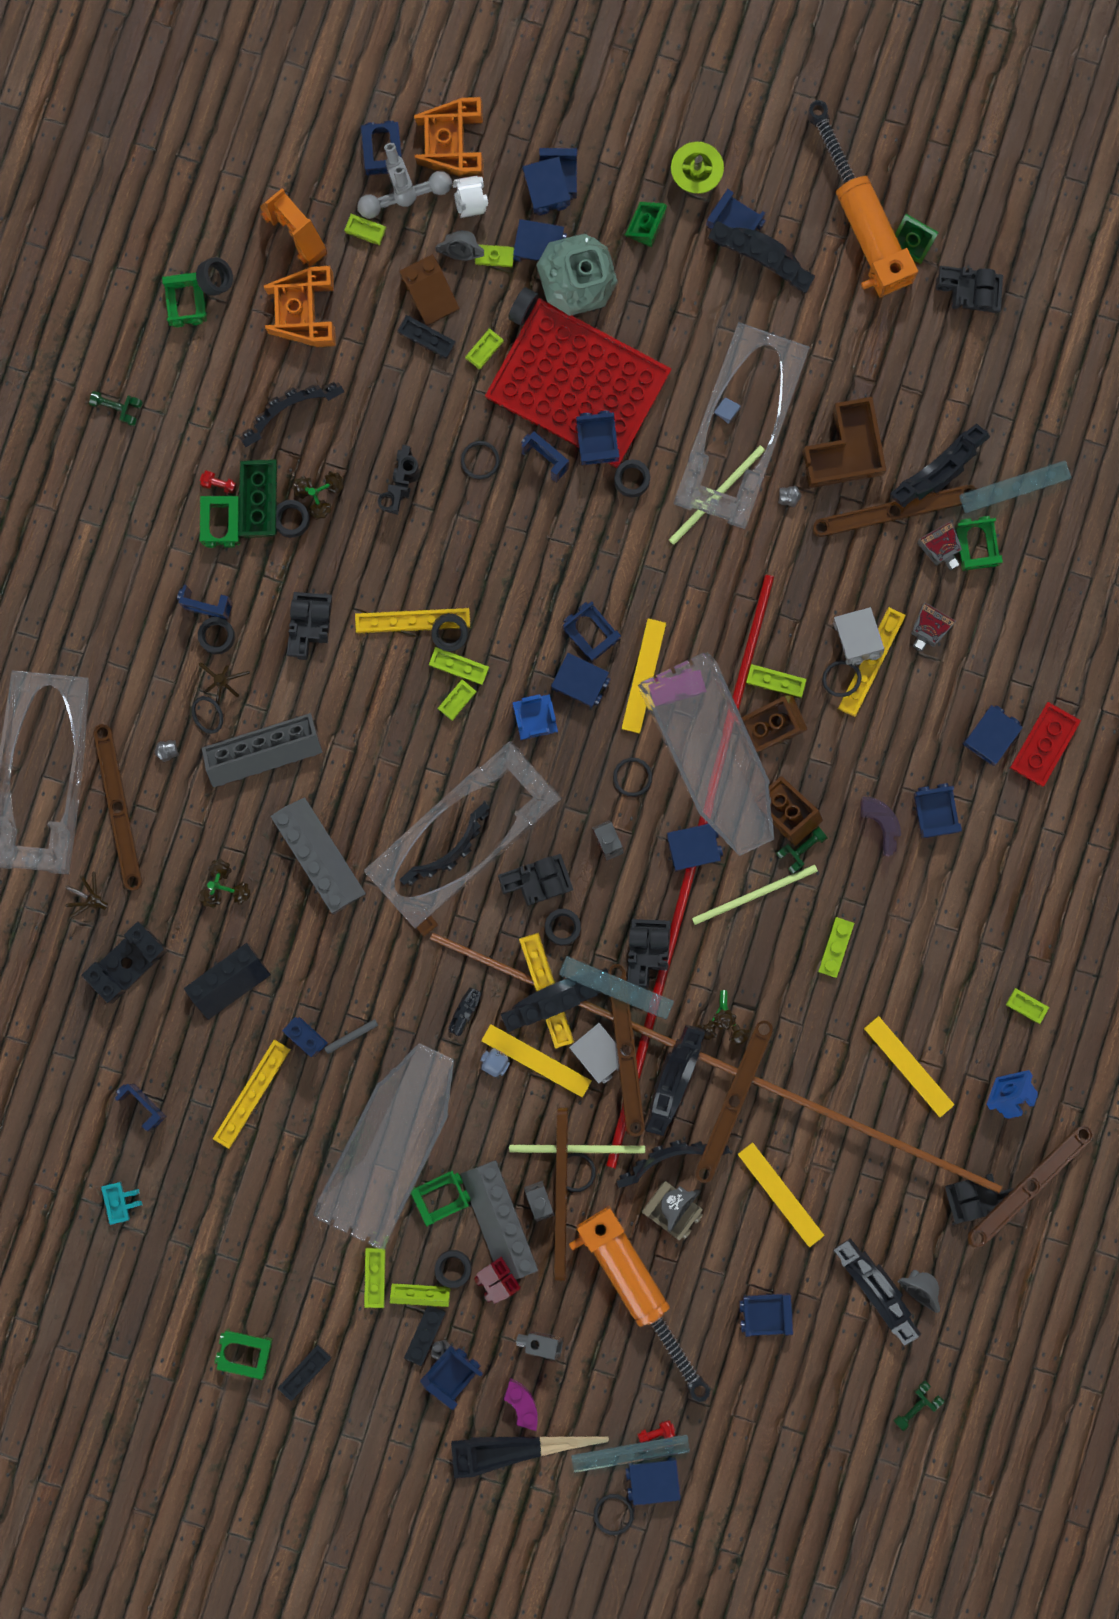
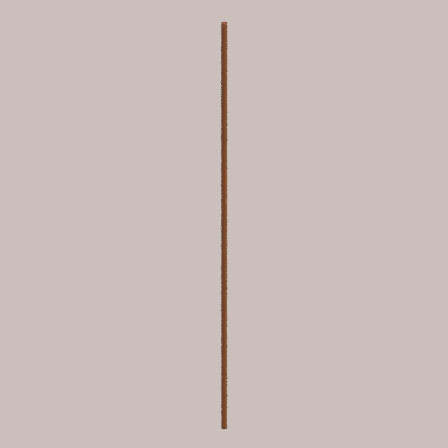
[430,933,1002,1193]

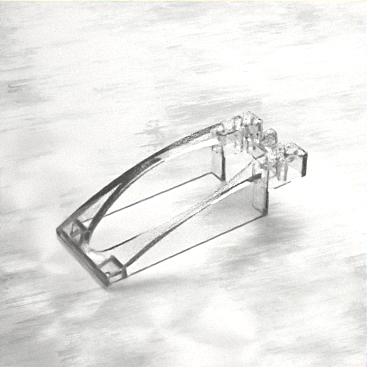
[674,322,810,529]
[0,671,89,875]
[364,741,563,928]

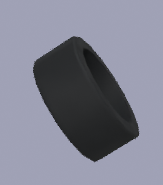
[196,257,233,296]
[508,287,538,326]
[614,459,651,498]
[276,500,310,538]
[432,613,468,651]
[198,617,235,654]
[545,909,581,945]
[435,1250,472,1288]

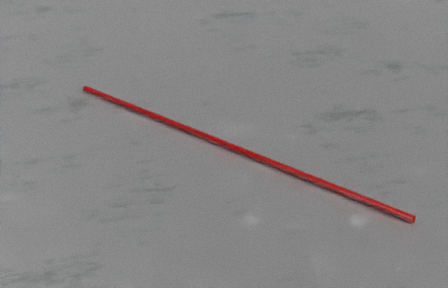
[606,575,774,1168]

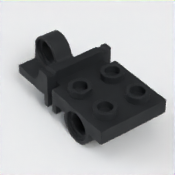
[935,266,1003,313]
[378,445,420,515]
[287,592,332,660]
[498,854,574,906]
[627,919,671,988]
[945,1173,1014,1224]

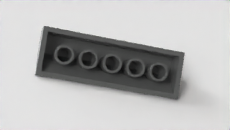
[202,713,323,787]
[270,797,366,914]
[460,1160,538,1280]

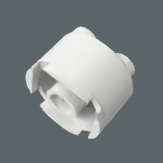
[453,176,488,218]

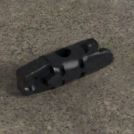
[448,987,481,1036]

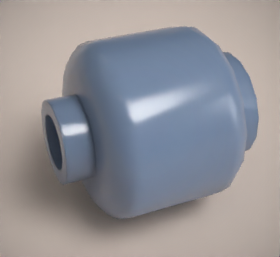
[480,1048,510,1077]

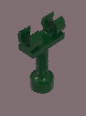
[89,391,143,426]
[776,827,828,874]
[893,1381,945,1432]

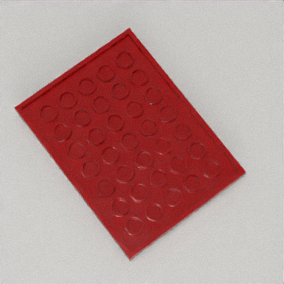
[485,298,672,468]

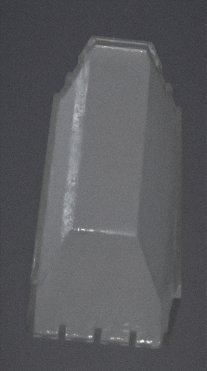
[638,652,774,856]
[314,1043,454,1250]

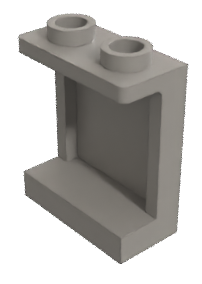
[833,607,884,665]
[569,1023,626,1084]

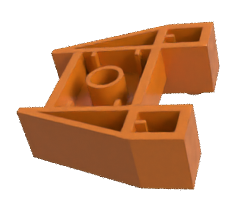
[414,97,484,178]
[260,188,327,267]
[264,266,336,347]

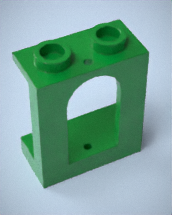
[162,273,207,328]
[200,496,240,548]
[955,516,1003,571]
[410,1170,471,1227]
[214,1329,273,1380]

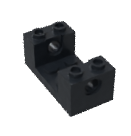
[81,921,169,1004]

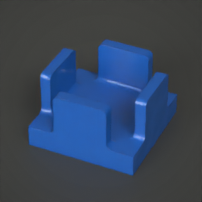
[513,694,558,740]
[986,1070,1038,1119]

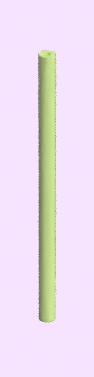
[669,446,765,545]
[692,865,818,925]
[509,1145,645,1153]

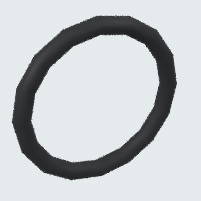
[461,441,500,479]
[822,660,862,697]
[192,696,224,734]
[613,758,652,797]
[567,1153,596,1192]
[594,1494,634,1535]

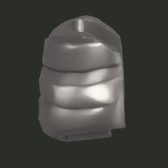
[778,486,801,507]
[155,740,179,762]
[431,1340,450,1360]

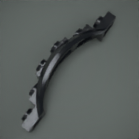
[707,221,815,294]
[239,382,344,447]
[890,424,990,508]
[399,802,490,886]
[500,968,609,1032]
[644,1025,705,1136]
[616,1139,730,1188]
[834,1238,921,1346]

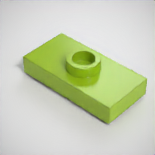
[344,214,386,246]
[475,244,514,267]
[465,328,504,370]
[438,680,477,721]
[1005,988,1049,1024]

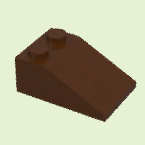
[399,254,460,326]
[736,695,808,755]
[753,776,823,846]

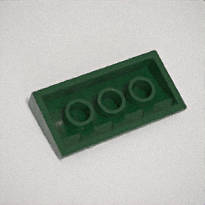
[238,459,278,539]

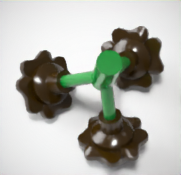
[292,471,344,519]
[199,859,251,908]
[697,990,750,1045]

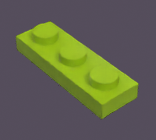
[429,647,489,686]
[746,664,807,698]
[818,917,854,978]
[364,1248,386,1308]
[390,1284,450,1307]

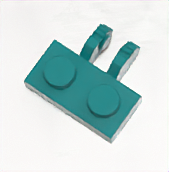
[101,1182,142,1225]

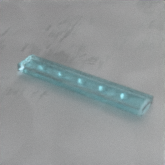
[959,460,1072,514]
[559,956,674,1020]
[571,1435,690,1473]

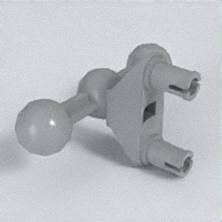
[358,143,452,219]

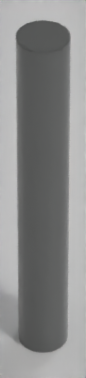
[324,1019,379,1054]

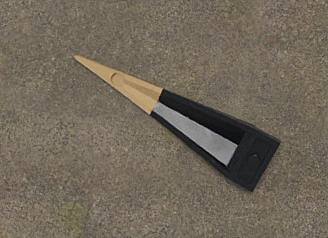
[451,1437,609,1479]

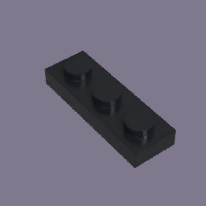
[397,315,456,359]
[404,1306,446,1366]
[277,1344,332,1401]

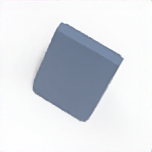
[714,397,741,424]

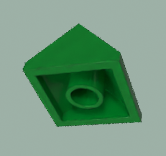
[625,202,667,247]
[895,214,939,264]

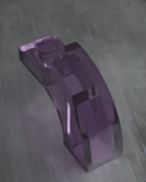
[861,796,901,856]

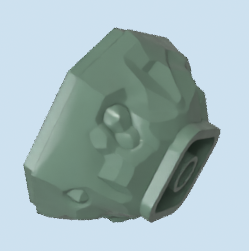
[537,233,618,316]

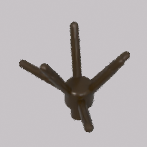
[199,662,250,711]
[65,871,108,918]

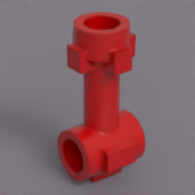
[200,470,236,494]
[638,1420,675,1445]

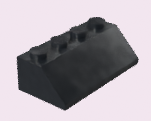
[183,943,271,1020]

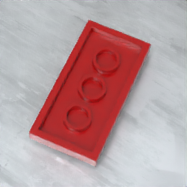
[1010,702,1081,787]

